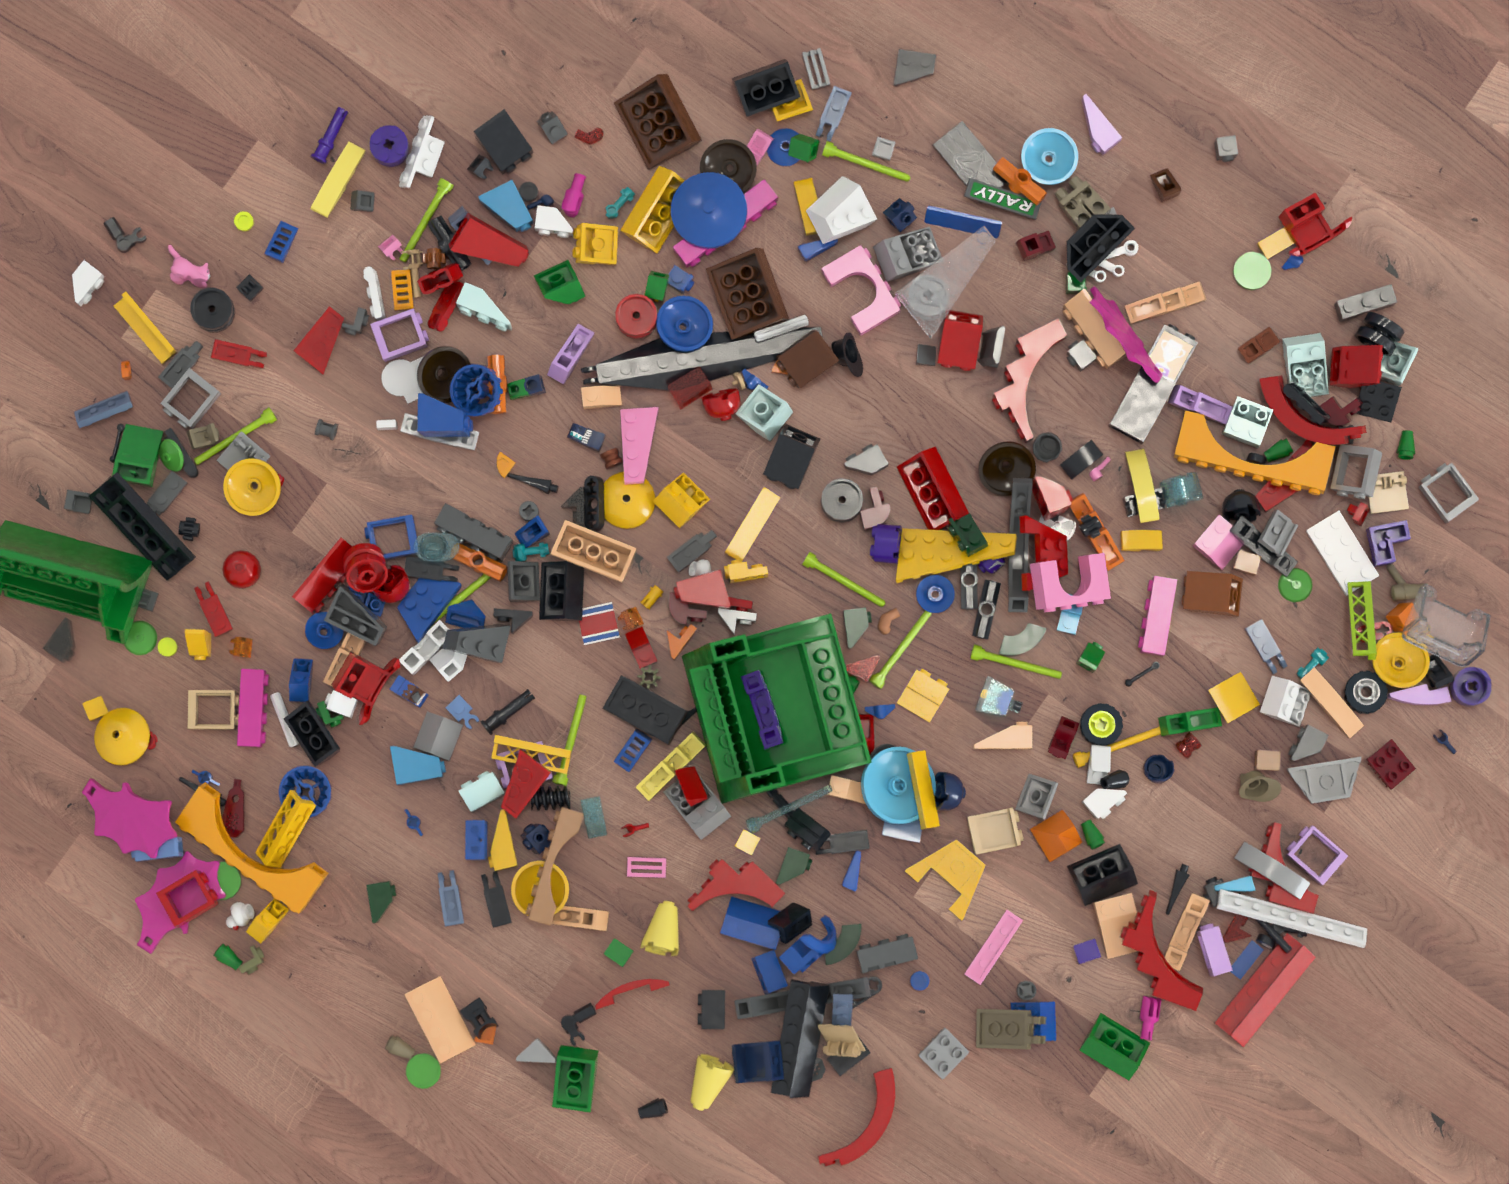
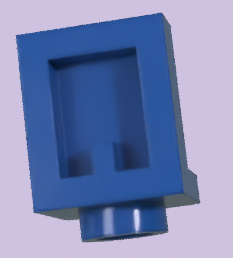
[668,265,695,294]

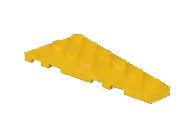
[896,528,1017,583]

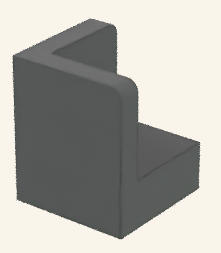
[64,490,92,514]

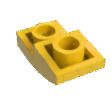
[1121,530,1163,552]

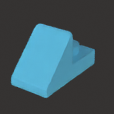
[1057,594,1083,635]

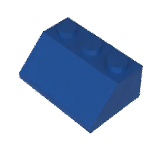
[720,896,780,950]

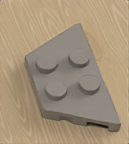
[1287,757,1361,804]

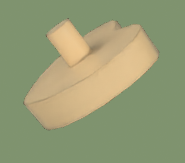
[732,372,746,390]

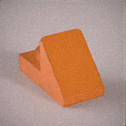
[667,624,697,661]

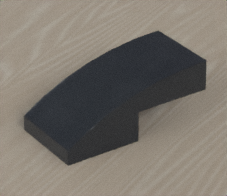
[1060,440,1104,480]

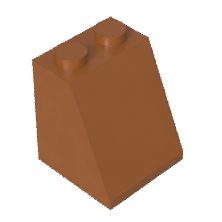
[1182,571,1243,617]

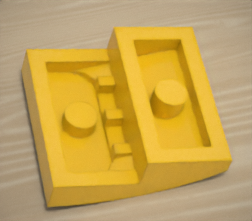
[1208,672,1260,724]

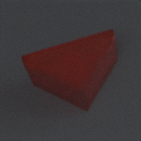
[845,655,880,683]

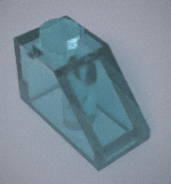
[581,796,608,839]

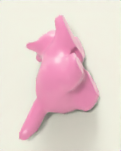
[168,245,210,288]

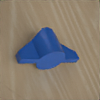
[1282,256,1304,270]
[742,369,769,390]
[865,704,896,719]
[192,770,220,786]
[405,809,423,836]

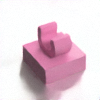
[378,235,403,260]

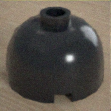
[1222,489,1261,523]

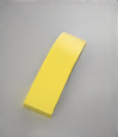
[1125,449,1159,523]

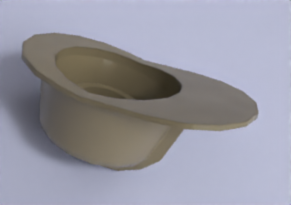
[1239,770,1282,802]

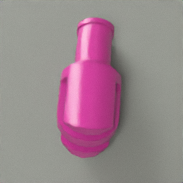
[561,173,586,218]
[1139,996,1162,1040]

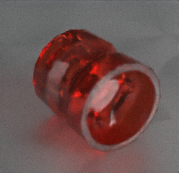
[1175,732,1202,759]

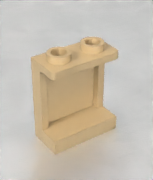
[967,807,1024,855]

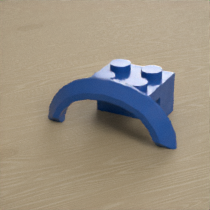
[779,915,837,975]

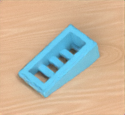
[1213,876,1255,892]

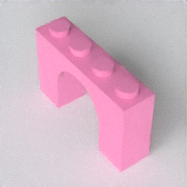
[821,245,901,336]
[1030,553,1111,613]

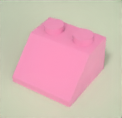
[1192,515,1243,570]

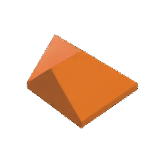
[1030,809,1083,862]

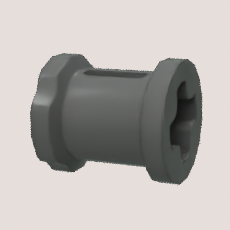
[315,419,338,440]

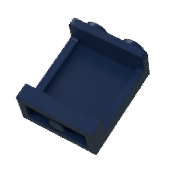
[732,1040,784,1084]

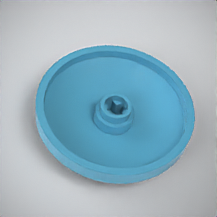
[861,747,936,824]

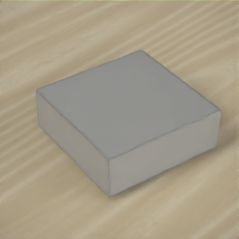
[872,137,896,161]

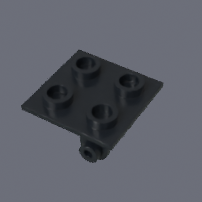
[1355,382,1402,423]

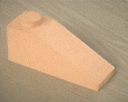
[973,722,1032,749]
[827,775,866,804]
[552,906,609,931]

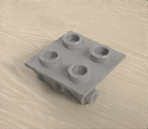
[216,431,270,470]
[918,1028,969,1080]

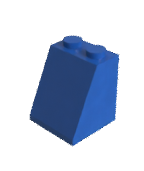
[417,393,473,437]

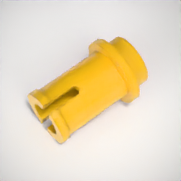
[640,585,663,610]

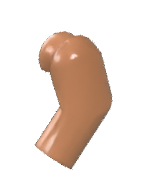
[878,608,900,635]

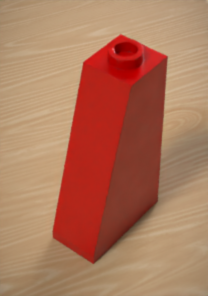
[448,213,529,267]

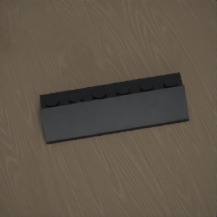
[89,472,196,581]
[771,979,830,1098]

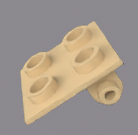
[1369,471,1409,514]
[817,1024,865,1057]

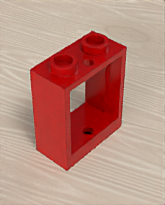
[156,870,218,927]

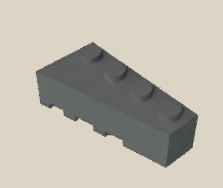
[434,503,513,562]

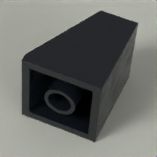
[474,109,533,175]
[763,424,820,489]

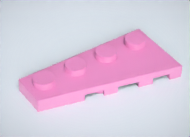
[620,407,659,485]

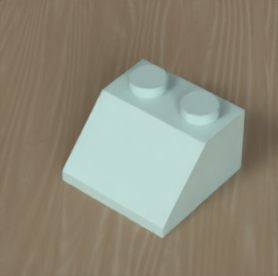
[735,384,793,441]

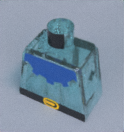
[974,676,1023,717]

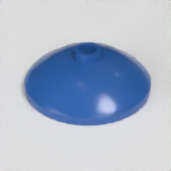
[656,296,713,352]

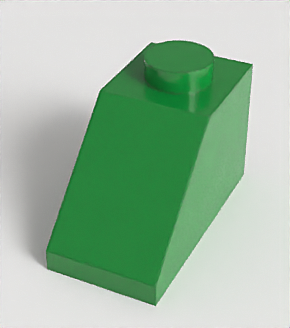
[1076,642,1105,673]

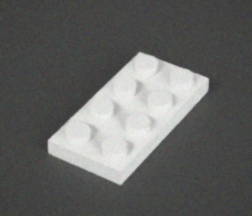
[1306,511,1379,596]

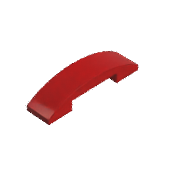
[595,979,670,1010]

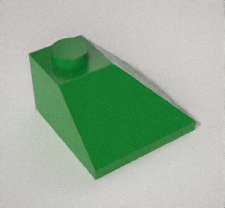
[534,260,586,304]

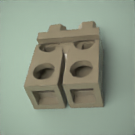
[1055,176,1111,230]

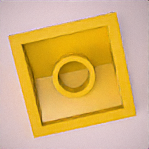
[771,79,813,121]

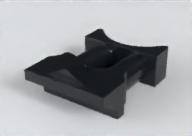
[460,997,499,1040]

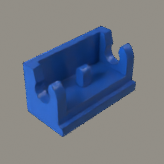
[751,950,788,994]

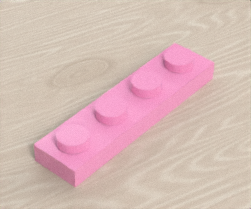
[964,910,1023,985]

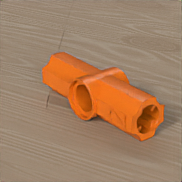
[993,157,1047,205]
[487,355,507,414]
[450,542,508,582]

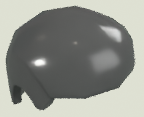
[1033,432,1062,462]

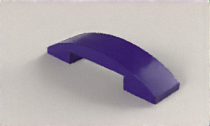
[741,670,783,750]

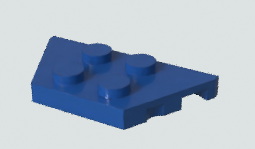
[397,578,461,643]

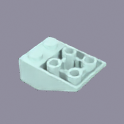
[456,282,512,332]
[1282,333,1329,400]

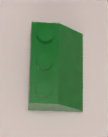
[1079,1013,1150,1081]

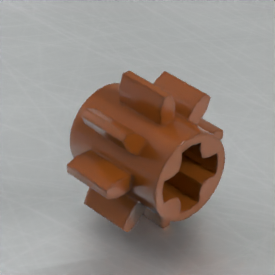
[423,248,446,269]

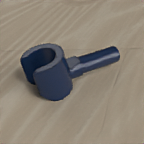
[527,195,554,210]
[1433,729,1457,754]

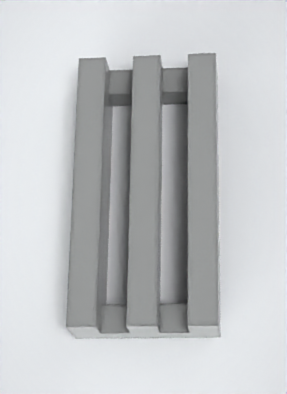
[802,48,830,90]

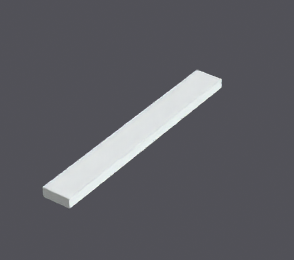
[1217,889,1367,948]

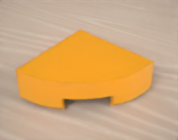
[497,452,516,479]

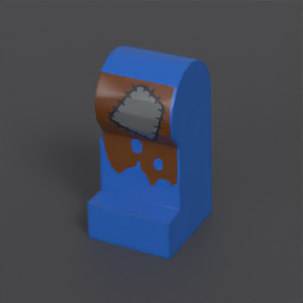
[390,675,428,708]

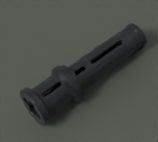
[480,689,535,735]

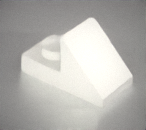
[718,608,757,635]
[1086,745,1111,785]

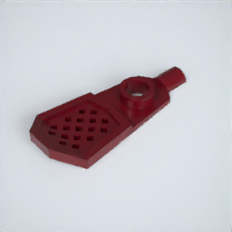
[222,779,245,838]

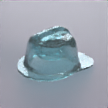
[414,533,460,563]

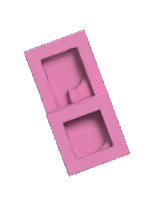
[747,129,774,165]

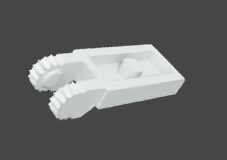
[363,266,386,321]

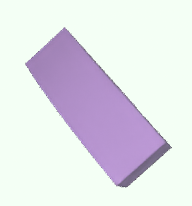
[1168,385,1232,424]
[1387,684,1451,705]

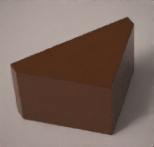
[1150,168,1182,202]

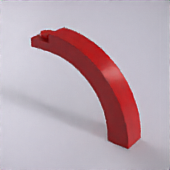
[1260,375,1367,445]
[818,1068,895,1166]

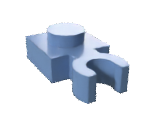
[446,695,479,729]

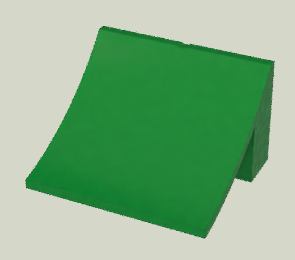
[0,520,152,645]
[682,613,872,804]

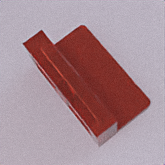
[668,367,713,410]

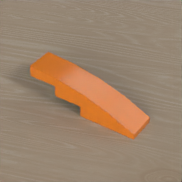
[1069,493,1124,571]

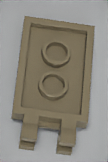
[976,1009,1046,1049]

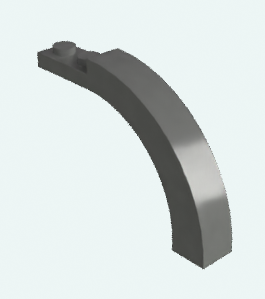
[1008,478,1032,612]
[734,977,871,1019]

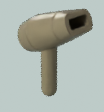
[1386,564,1429,601]

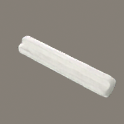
[754,315,808,342]
[270,692,299,747]

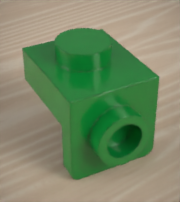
[316,701,344,728]

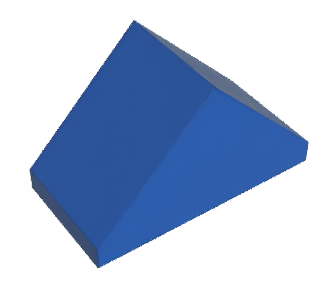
[514,515,550,548]

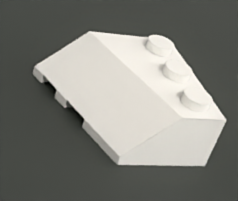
[806,176,877,244]

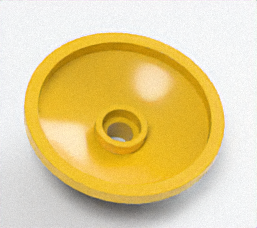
[223,458,281,516]
[604,472,655,529]
[1372,632,1430,688]
[94,708,150,765]
[511,861,569,916]

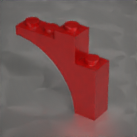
[1248,822,1319,914]
[687,859,785,911]

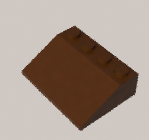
[614,74,702,169]
[706,247,789,340]

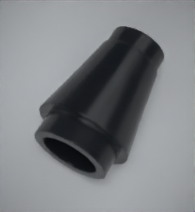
[1100,770,1129,789]
[638,1098,668,1119]

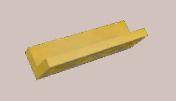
[114,291,178,364]
[491,735,572,774]
[255,790,316,868]

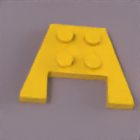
[905,840,986,921]

